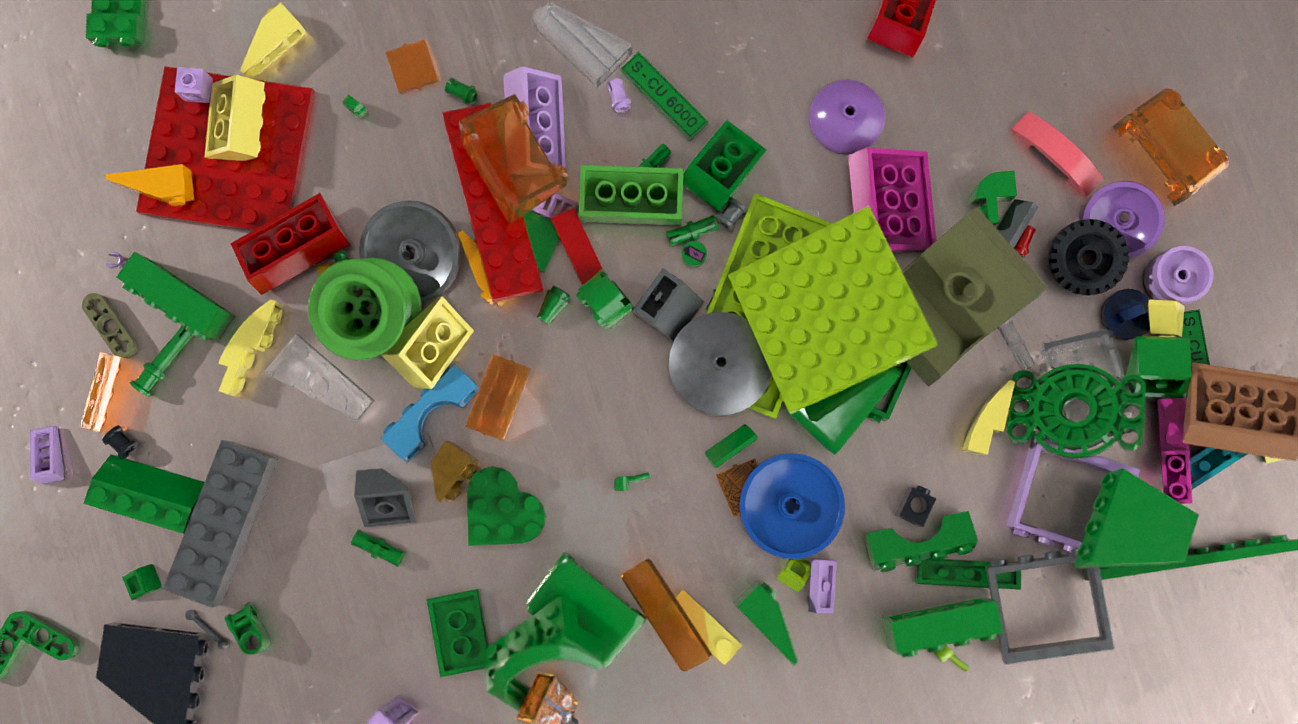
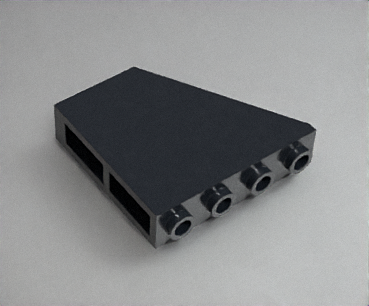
[96,622,209,724]

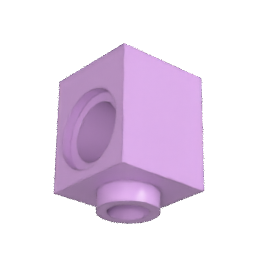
[175,67,213,103]

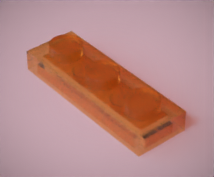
[80,352,121,432]

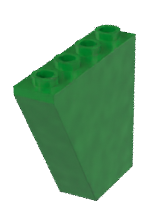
[1075,468,1199,569]

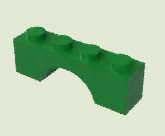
[865,511,978,572]

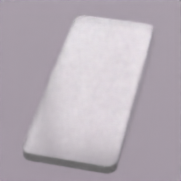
[320,432,436,508]

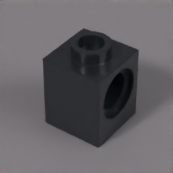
[895,485,936,527]

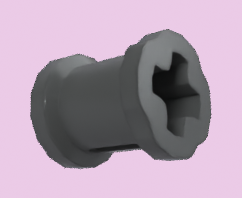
[715,197,747,231]

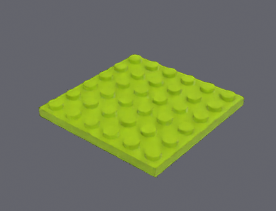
[728,206,938,414]

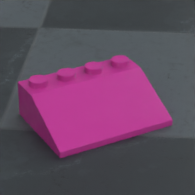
[848,148,937,254]

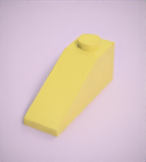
[240,2,307,79]
[666,589,743,665]

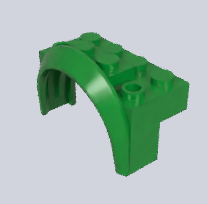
[485,596,603,716]

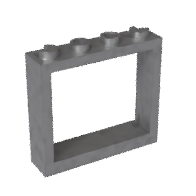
[985,547,1114,664]

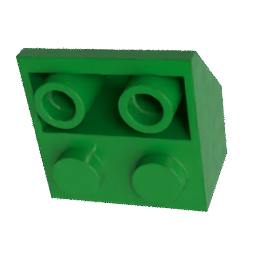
[1126,336,1192,398]

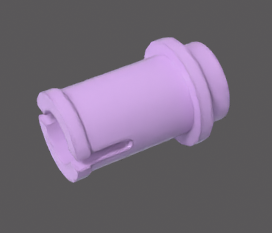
[606,78,631,113]

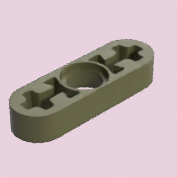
[82,293,138,358]

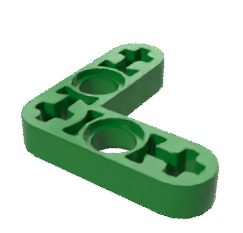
[0,611,79,680]

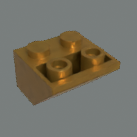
[430,440,478,503]

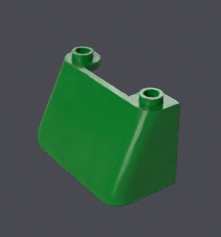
[786,365,901,455]
[525,552,646,669]

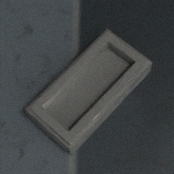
[997,199,1038,248]

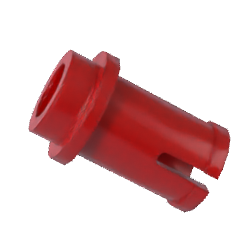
[1014,225,1036,258]

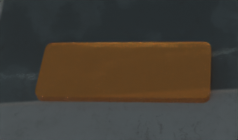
[621,559,712,672]

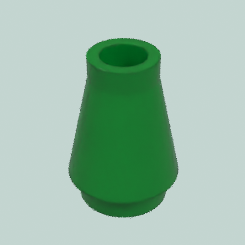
[536,285,570,325]

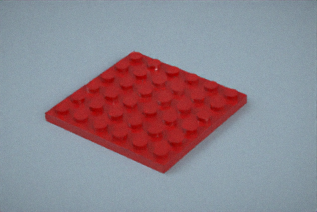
[136,66,315,231]

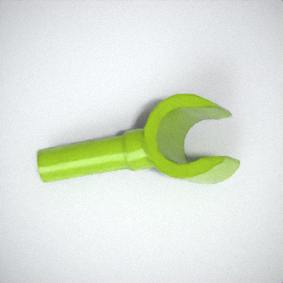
[933,645,969,672]

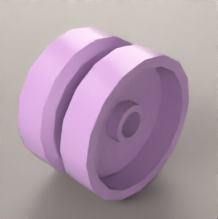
[1144,246,1214,305]

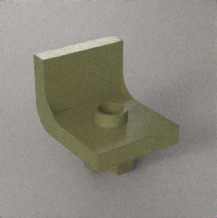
[902,206,1048,387]

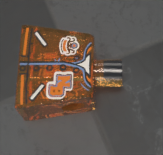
[516,673,578,724]

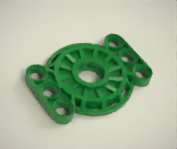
[1007,364,1146,459]

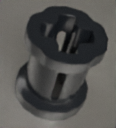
[102,425,139,460]

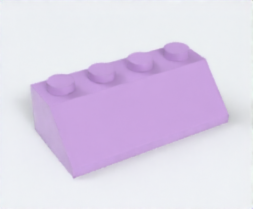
[504,67,566,176]

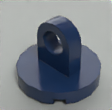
[1101,288,1150,340]

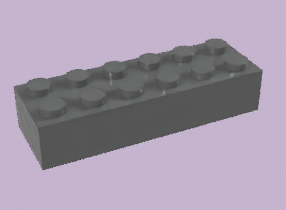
[163,440,279,608]

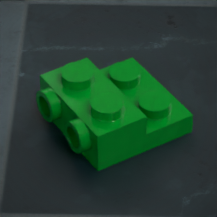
[86,0,145,48]

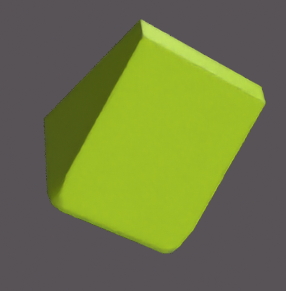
[777,558,812,592]

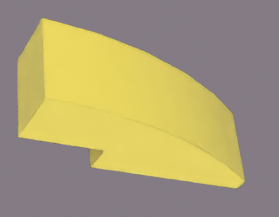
[962,380,1015,456]

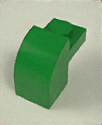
[970,171,1017,226]

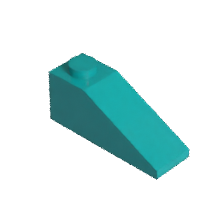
[1190,447,1248,490]

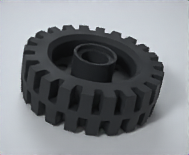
[1048,219,1130,296]

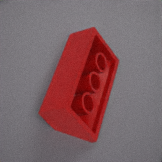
[230,193,350,295]

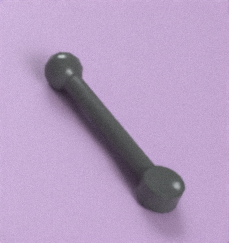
[185,610,228,650]

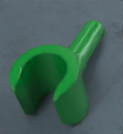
[614,472,650,491]

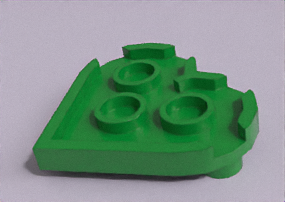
[467,467,546,546]

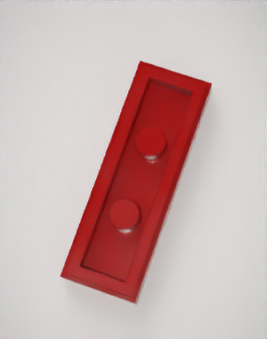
[550,207,603,285]

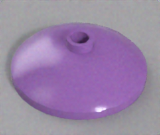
[809,80,885,154]
[1083,181,1165,257]

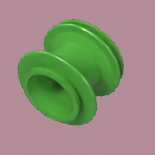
[308,257,422,360]

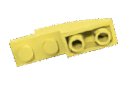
[218,300,283,397]

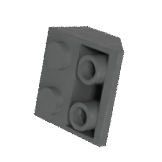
[633,268,704,342]

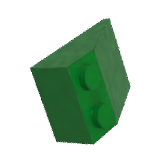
[683,120,767,212]
[734,581,798,665]

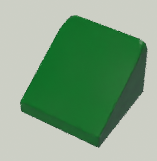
[122,564,162,601]

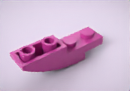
[1157,398,1193,503]

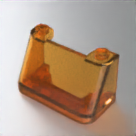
[1113,88,1229,206]
[459,94,568,223]

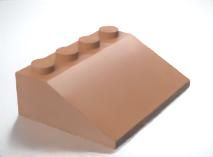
[1183,362,1298,461]

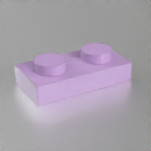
[808,559,837,613]

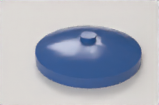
[739,454,845,559]

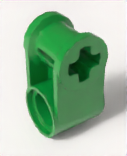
[225,602,271,655]

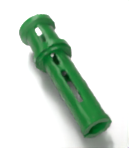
[129,324,194,397]

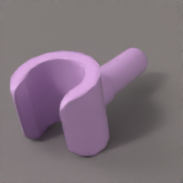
[106,252,128,269]

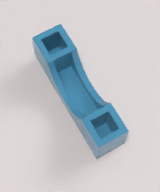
[380,365,480,463]

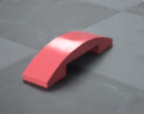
[1011,112,1103,198]

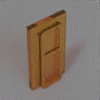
[465,355,531,441]

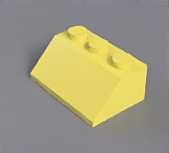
[205,74,266,161]

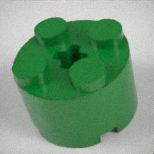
[576,269,634,328]

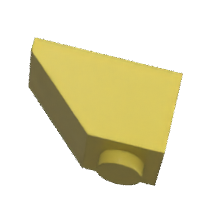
[1148,300,1185,337]

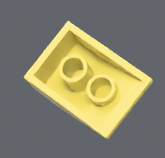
[381,296,474,389]

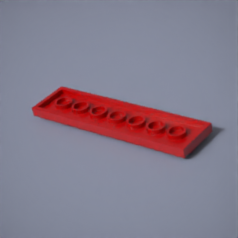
[442,103,543,303]

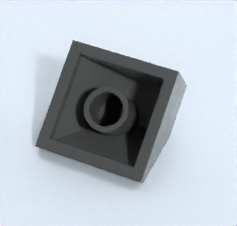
[354,468,416,527]

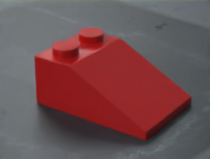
[867,0,936,58]

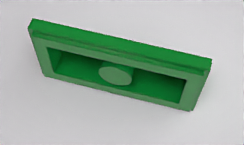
[705,424,758,468]

